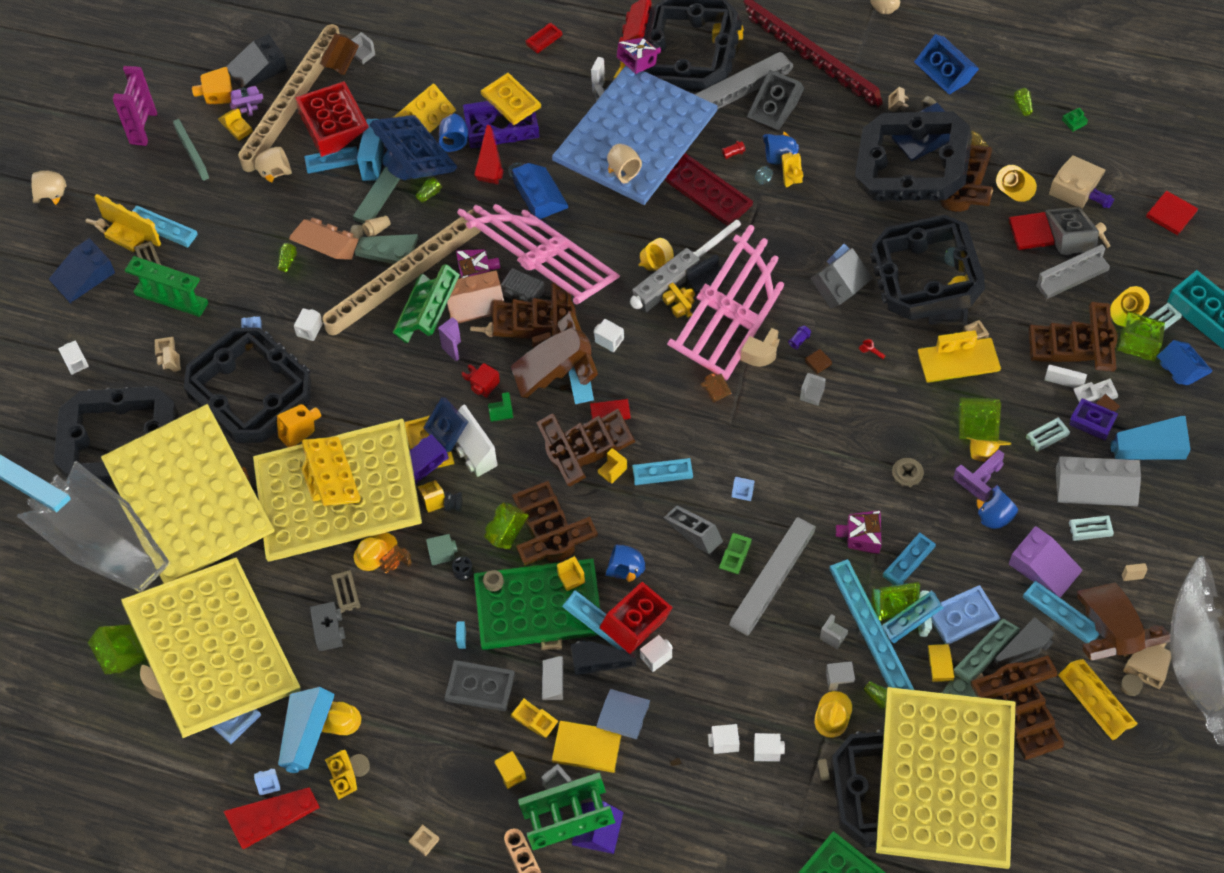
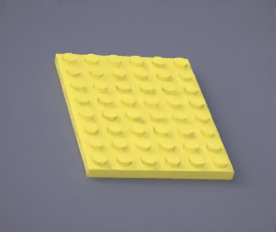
[101,404,275,584]
[253,419,422,562]
[121,557,301,738]
[876,687,1015,869]

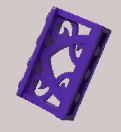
[463,94,539,148]

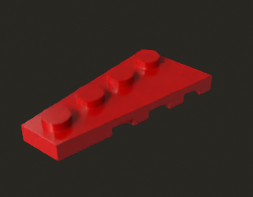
[223,787,320,849]

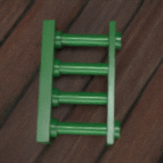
[125,256,208,317]
[393,264,460,343]
[518,772,616,850]

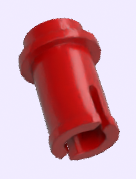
[722,141,745,159]

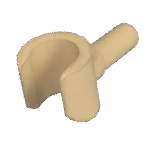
[86,218,109,233]
[1095,222,1110,248]
[470,322,493,337]

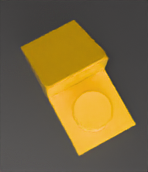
[218,108,253,141]

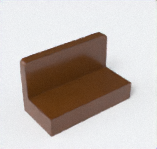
[320,33,359,75]

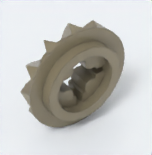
[892,458,924,487]

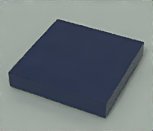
[423,398,469,452]

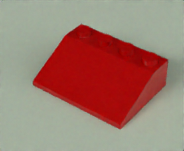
[295,81,369,157]

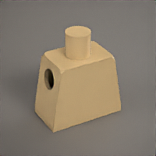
[1123,643,1172,690]

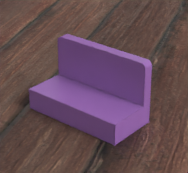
[438,317,461,361]

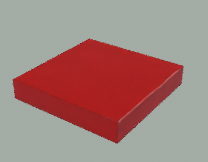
[1146,190,1198,235]
[1009,212,1055,250]

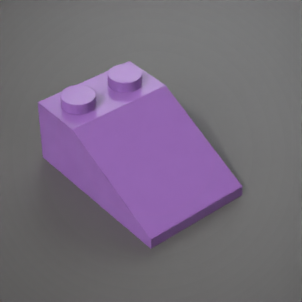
[1009,526,1082,598]

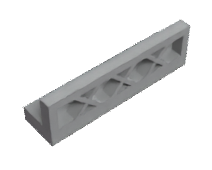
[1036,245,1110,300]

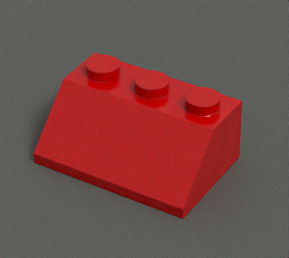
[619,0,652,42]

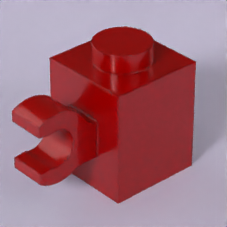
[462,363,500,398]

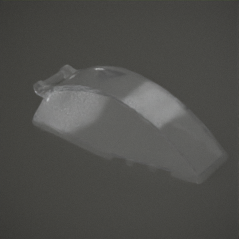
[17,461,171,592]
[1170,556,1224,746]

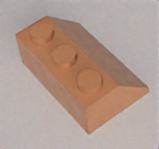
[289,217,359,260]
[447,270,504,323]

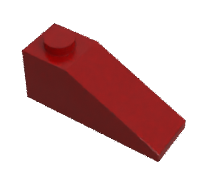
[474,125,504,184]

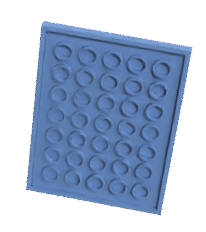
[552,66,718,205]

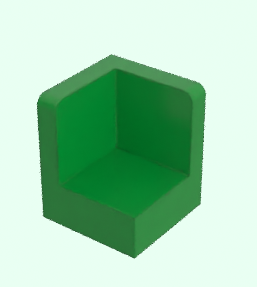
[488,392,513,422]

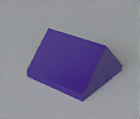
[1069,398,1118,441]
[572,801,624,854]

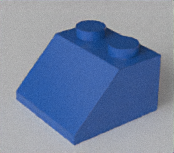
[1157,340,1213,385]

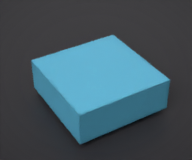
[456,621,466,649]

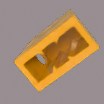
[192,67,233,104]
[277,404,321,447]

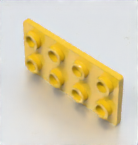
[393,84,456,133]
[94,194,161,252]
[918,330,1001,383]
[302,437,361,506]

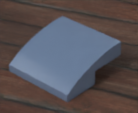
[596,689,650,739]

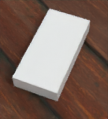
[591,57,605,93]
[1044,365,1087,388]

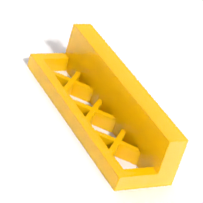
[1058,659,1138,740]

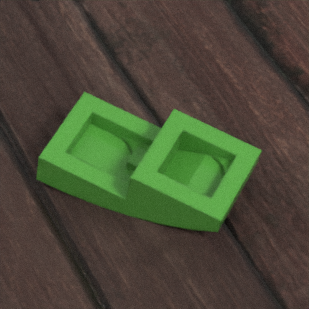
[719,533,752,575]

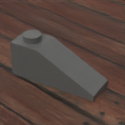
[663,505,723,554]
[993,617,1054,669]

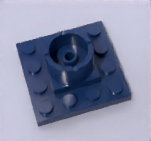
[369,115,458,180]

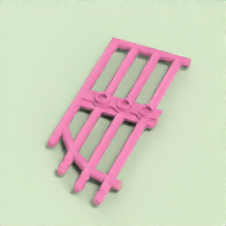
[457,204,620,304]
[667,225,784,380]

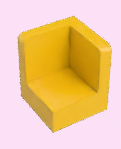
[598,448,627,484]
[557,556,585,591]
[495,751,526,789]

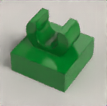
[1062,108,1088,132]

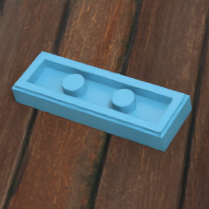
[632,458,693,485]

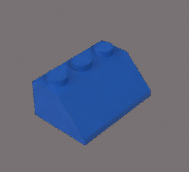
[914,34,979,94]
[512,163,569,219]

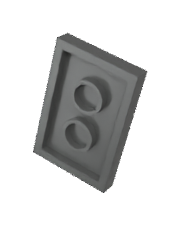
[445,660,515,712]

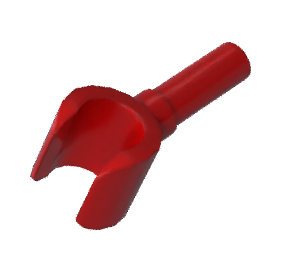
[859,339,886,359]

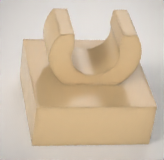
[888,87,909,112]
[157,346,181,372]

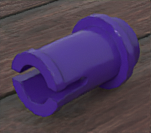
[1089,188,1114,208]
[788,326,811,350]

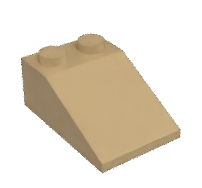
[1049,155,1105,208]

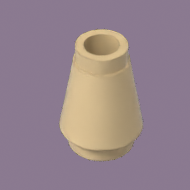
[362,216,391,237]

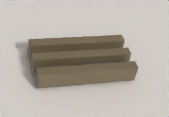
[134,241,161,265]
[331,570,361,613]

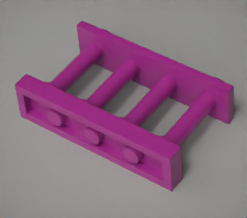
[113,66,157,146]

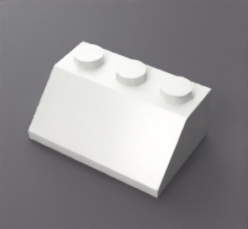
[455,405,497,477]

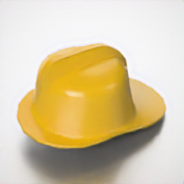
[996,165,1037,202]
[638,238,674,271]
[1110,286,1150,326]
[967,438,1011,462]
[354,532,398,571]
[814,691,852,738]
[322,702,361,735]

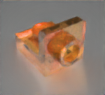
[701,373,732,403]
[379,545,412,574]

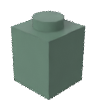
[426,534,458,565]

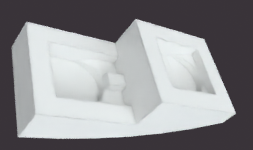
[1074,379,1118,403]

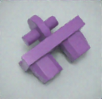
[230,86,263,117]

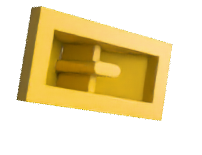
[418,480,445,513]

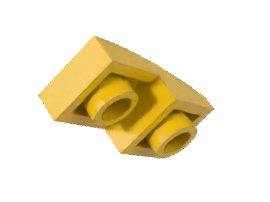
[325,750,357,800]

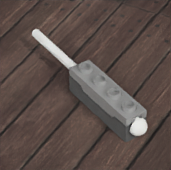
[630,220,741,313]

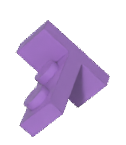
[953,449,1004,502]

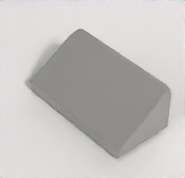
[542,656,563,700]

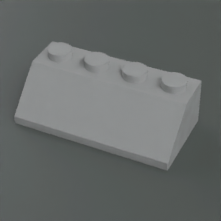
[1056,457,1141,506]

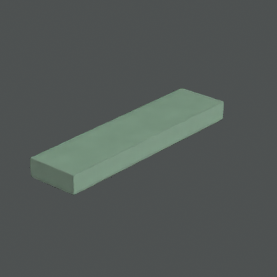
[173,119,209,181]
[353,167,400,223]
[953,619,1020,684]

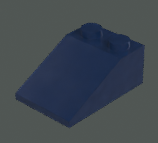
[891,103,950,162]
[49,238,115,303]

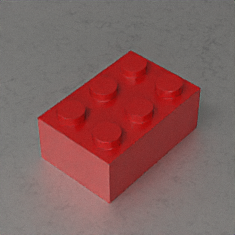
[599,582,673,654]

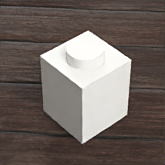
[294,308,323,341]
[594,319,624,352]
[58,340,89,375]
[640,635,673,672]
[708,724,739,754]
[754,733,785,761]

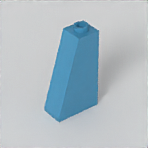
[357,119,384,181]
[1111,416,1191,460]
[278,687,334,773]

